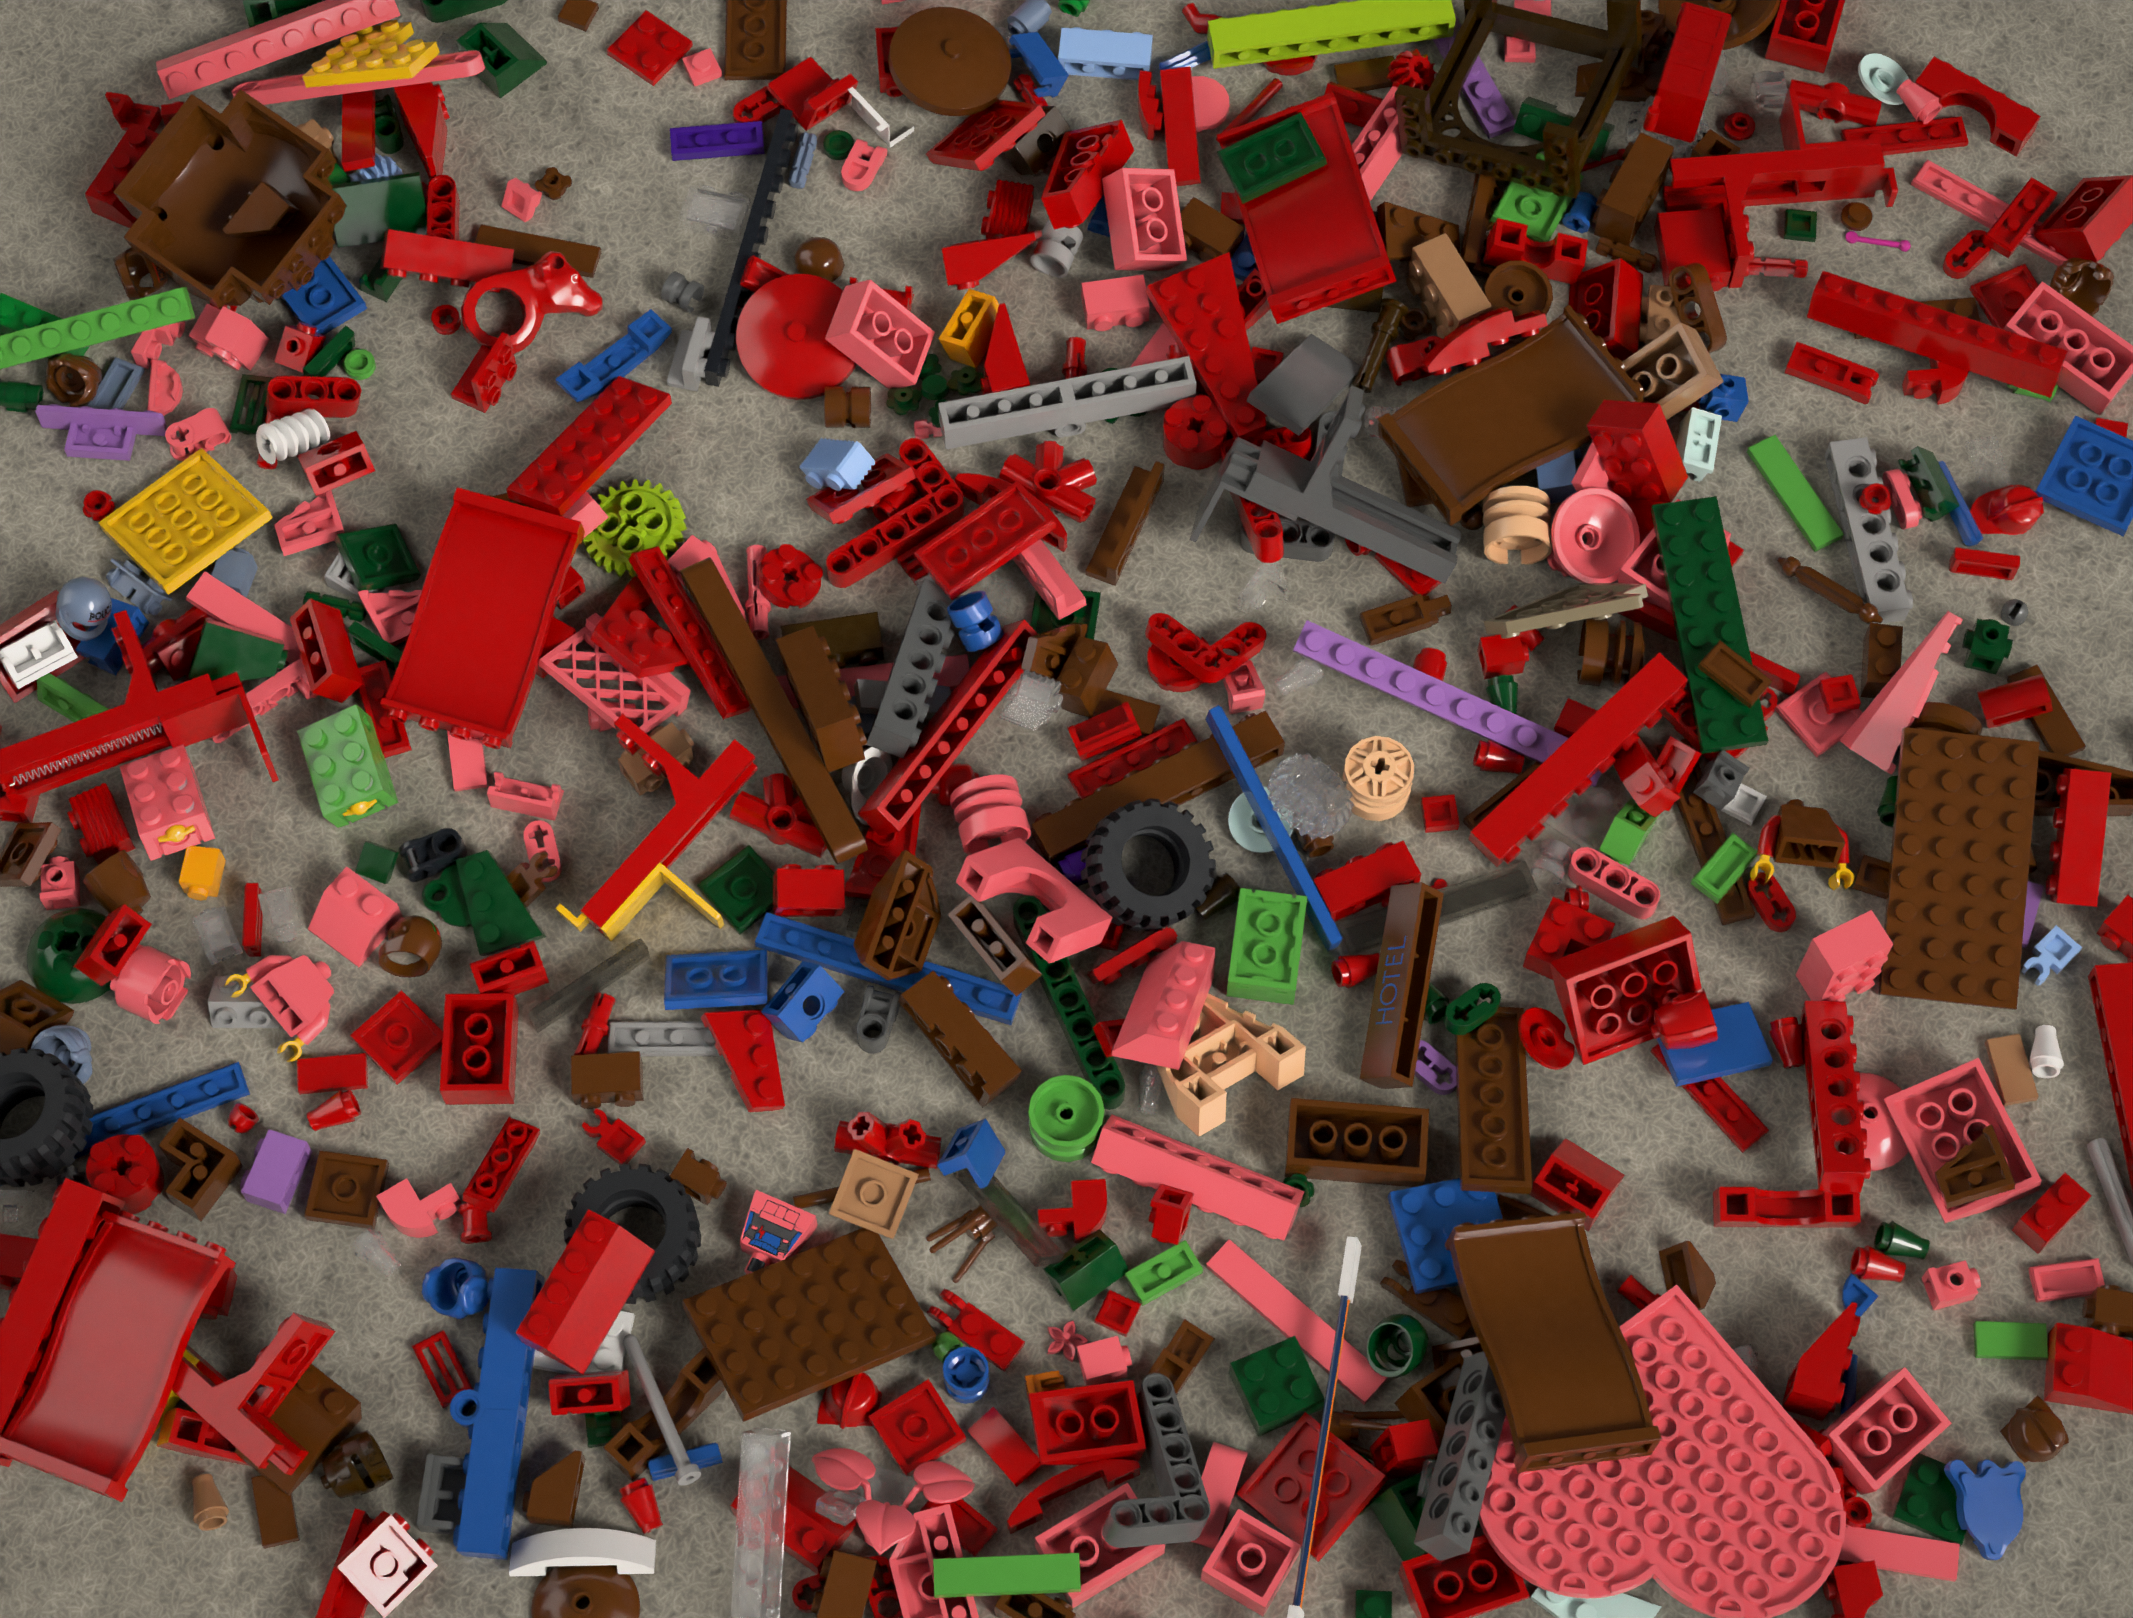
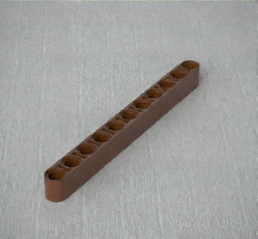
[680,557,868,865]

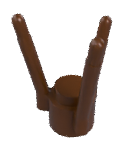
[926,1204,998,1283]
[1330,1410,1405,1461]

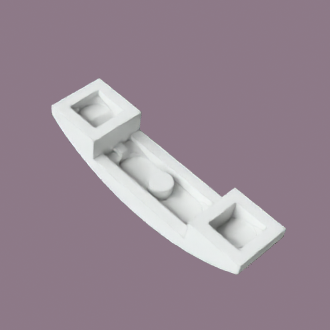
[509,1528,656,1576]

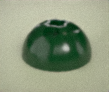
[27,908,111,1004]

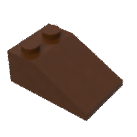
[235,1363,362,1496]

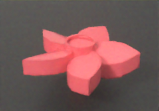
[1048,1320,1088,1362]

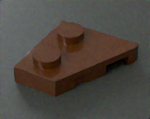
[1021,622,1088,682]
[1935,1125,2015,1209]

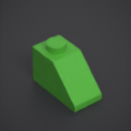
[1599,798,1660,866]

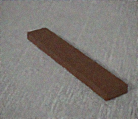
[1657,738,1755,926]

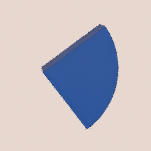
[1842,1273,1878,1317]

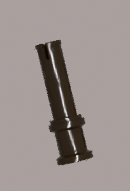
[1352,298,1408,393]

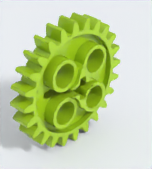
[583,479,687,578]

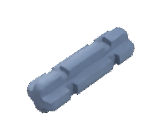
[788,132,817,189]

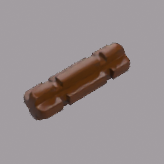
[1596,236,1657,273]

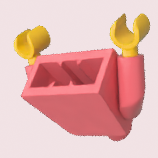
[224,955,334,1062]

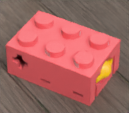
[119,744,215,861]

